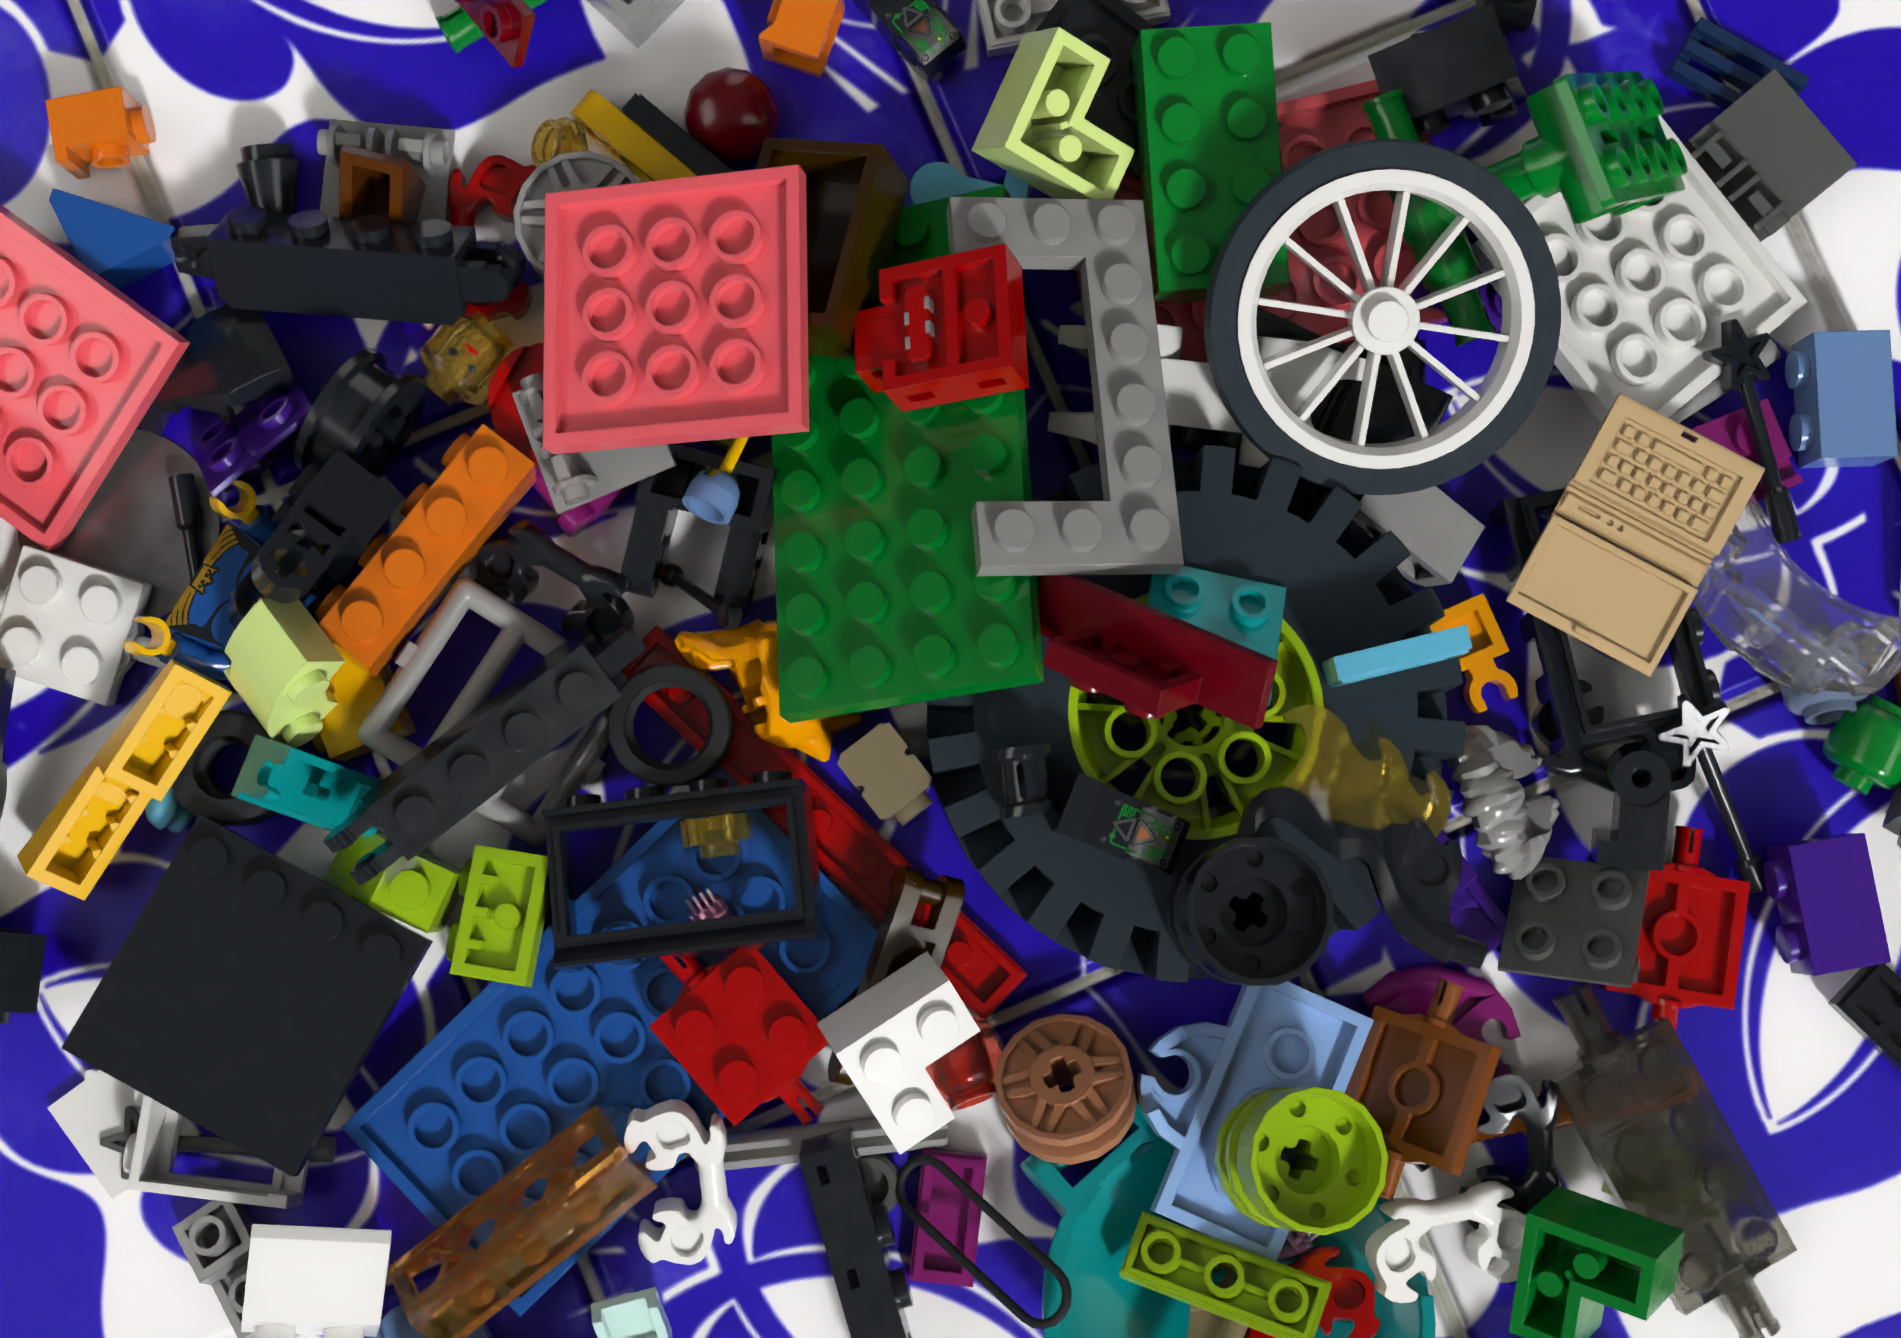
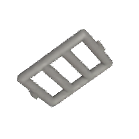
[358,577,621,846]

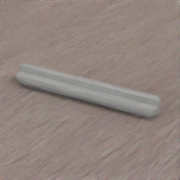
[694,1117,949,1171]

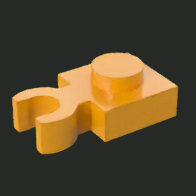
[1429,593,1518,714]

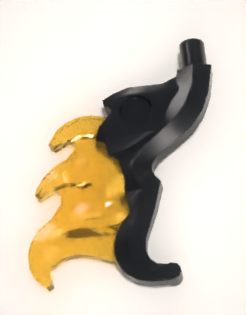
[1236,705,1487,969]

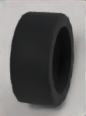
[607,663,735,786]

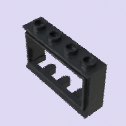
[1489,488,1721,757]
[542,770,826,973]

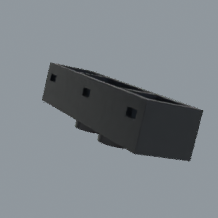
[799,1126,914,1338]

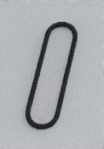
[895,1155,1072,1329]

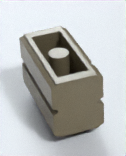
[837,722,933,826]

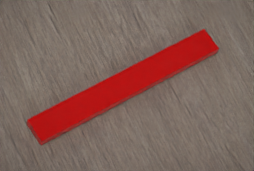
[621,625,1028,1021]

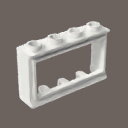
[123,1090,309,1209]

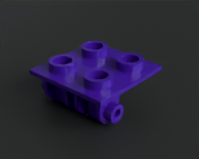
[193,371,315,497]

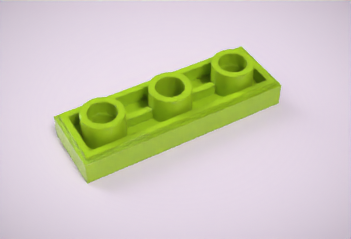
[1119,1211,1332,1338]

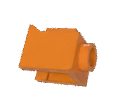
[758,0,845,78]

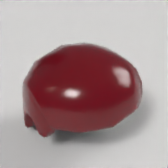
[683,67,780,166]

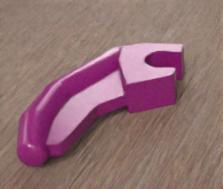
[1363,964,1521,1043]

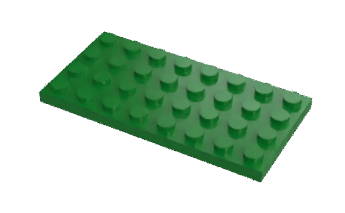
[771,185,1044,723]

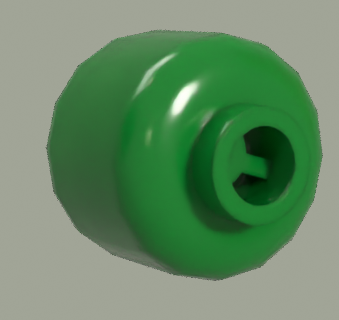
[1822,696,1901,795]

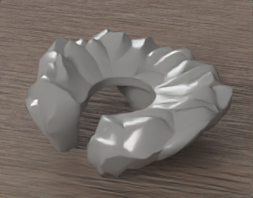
[1447,725,1560,880]

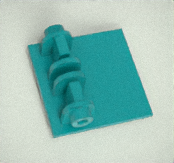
[1146,566,1287,706]

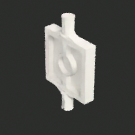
[0,545,167,706]

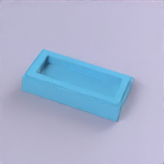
[1322,624,1473,688]

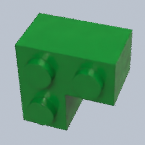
[1509,1186,1685,1338]

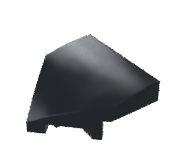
[157,304,296,425]

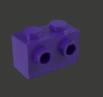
[1763,833,1891,976]

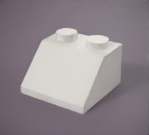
[241,1224,392,1338]

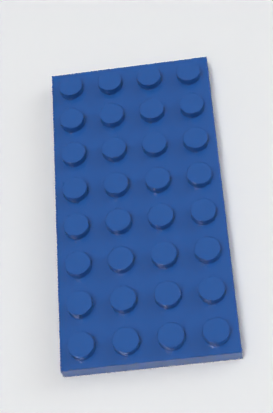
[341,765,879,1317]

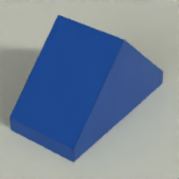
[49,188,178,290]

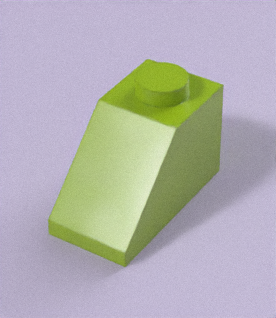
[325,830,461,933]

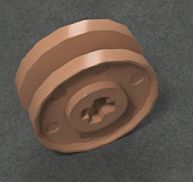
[994,1013,1138,1165]

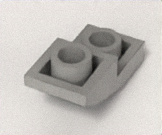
[172,1200,256,1338]

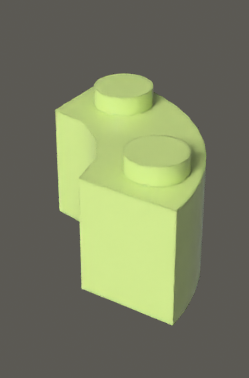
[223,599,345,748]

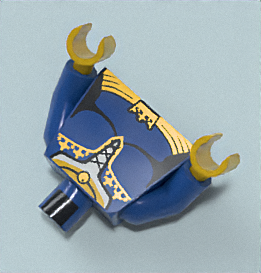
[123,479,319,680]

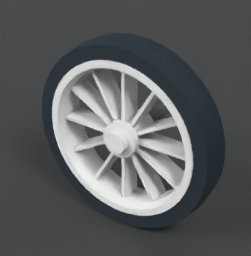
[1204,138,1561,495]

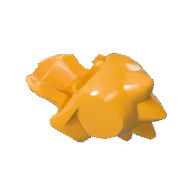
[674,618,862,762]

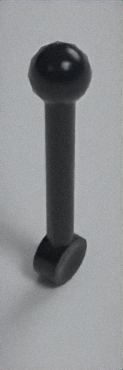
[659,563,742,629]

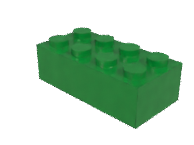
[1132,22,1289,304]

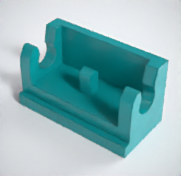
[231,734,380,837]

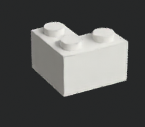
[816,951,980,1154]

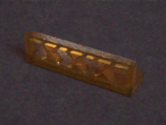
[387,1105,658,1338]

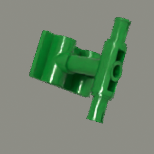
[1362,71,1687,347]

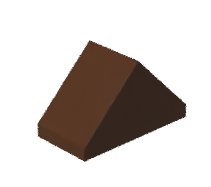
[339,145,427,223]

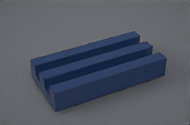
[1665,17,1810,110]

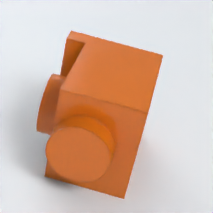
[45,86,156,179]

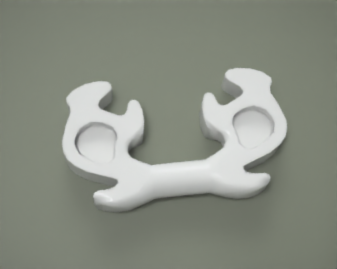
[624,1099,738,1265]
[1365,1181,1527,1303]

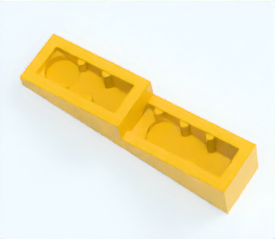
[17,659,232,901]

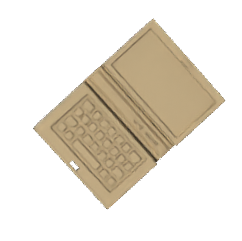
[1506,393,1765,677]

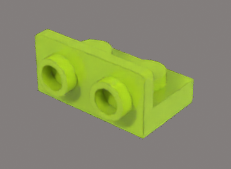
[446,844,550,988]

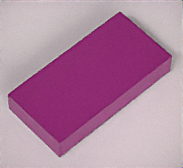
[909,1148,987,1287]

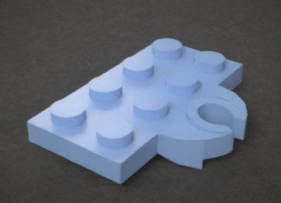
[1136,981,1374,1262]

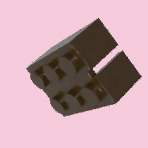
[756,137,910,359]

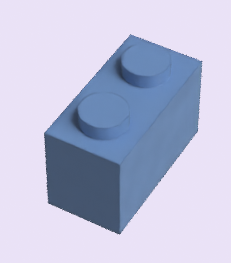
[1785,330,1898,468]

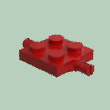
[1599,826,1750,1047]
[648,947,829,1127]

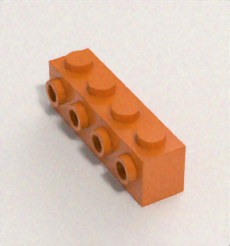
[316,424,537,679]

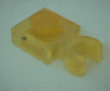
[680,813,754,859]

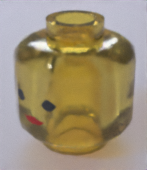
[420,310,515,405]

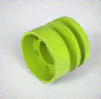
[1214,1087,1388,1235]

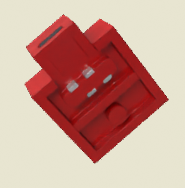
[854,243,1029,412]

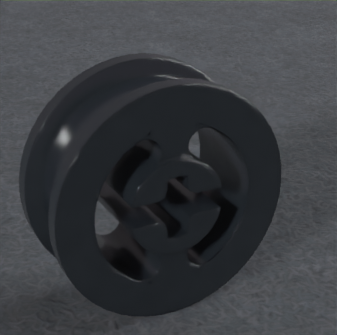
[294,348,427,479]

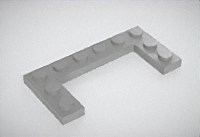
[946,197,1184,576]

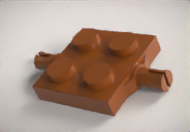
[1345,978,1502,1201]

